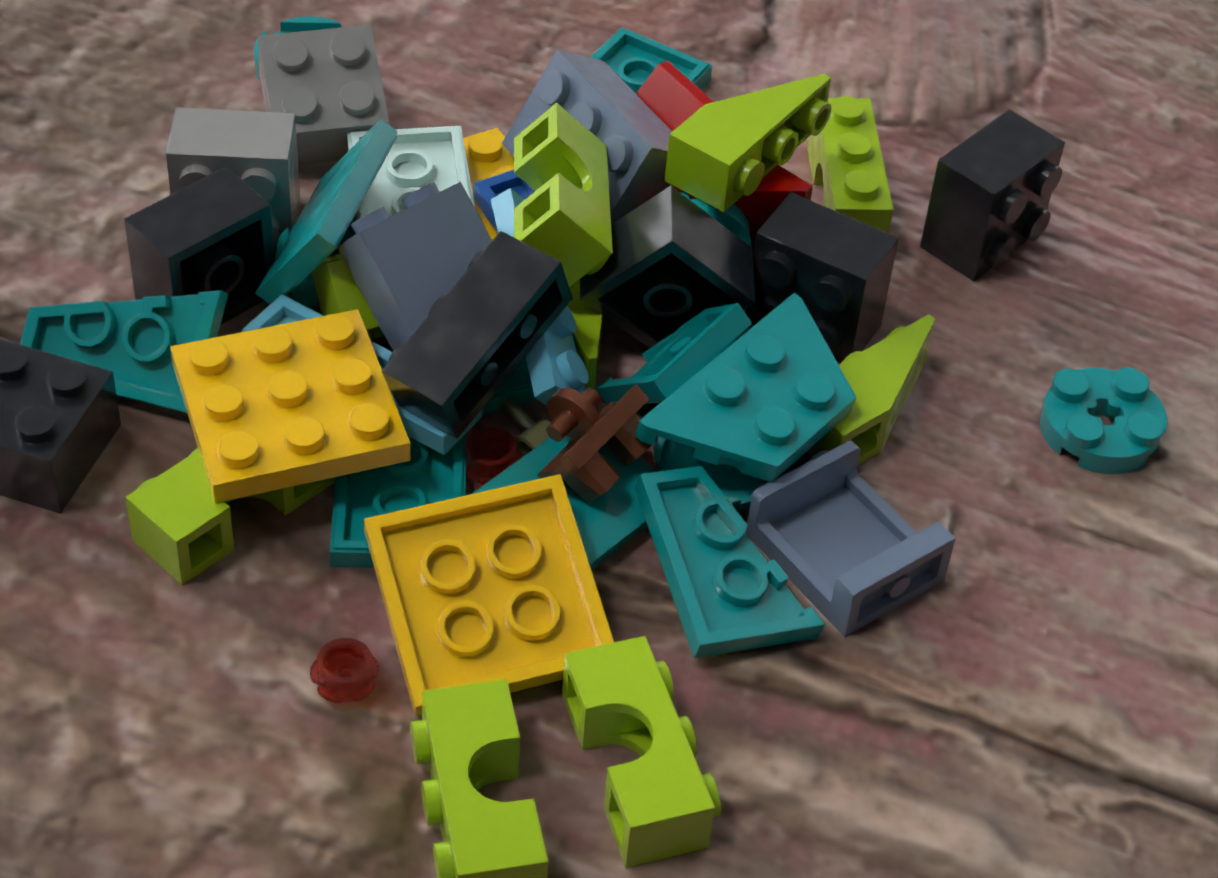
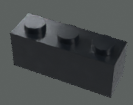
[382,231,573,439]

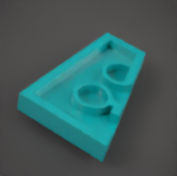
[20,290,228,413]
[635,466,825,658]

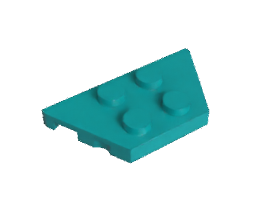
[635,293,856,482]

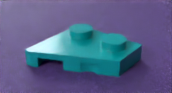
[595,303,752,405]

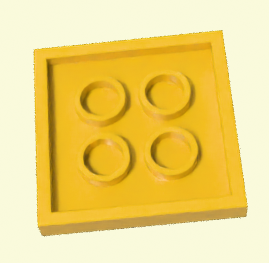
[170,309,411,503]
[364,474,614,716]

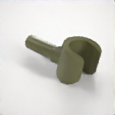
[502,398,551,459]

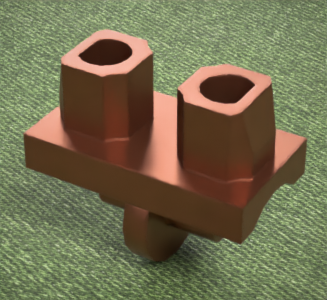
[537,384,658,504]

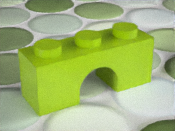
[807,96,893,234]
[514,103,613,287]
[125,448,335,585]
[562,636,721,868]
[410,679,548,878]

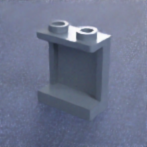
[746,441,956,637]

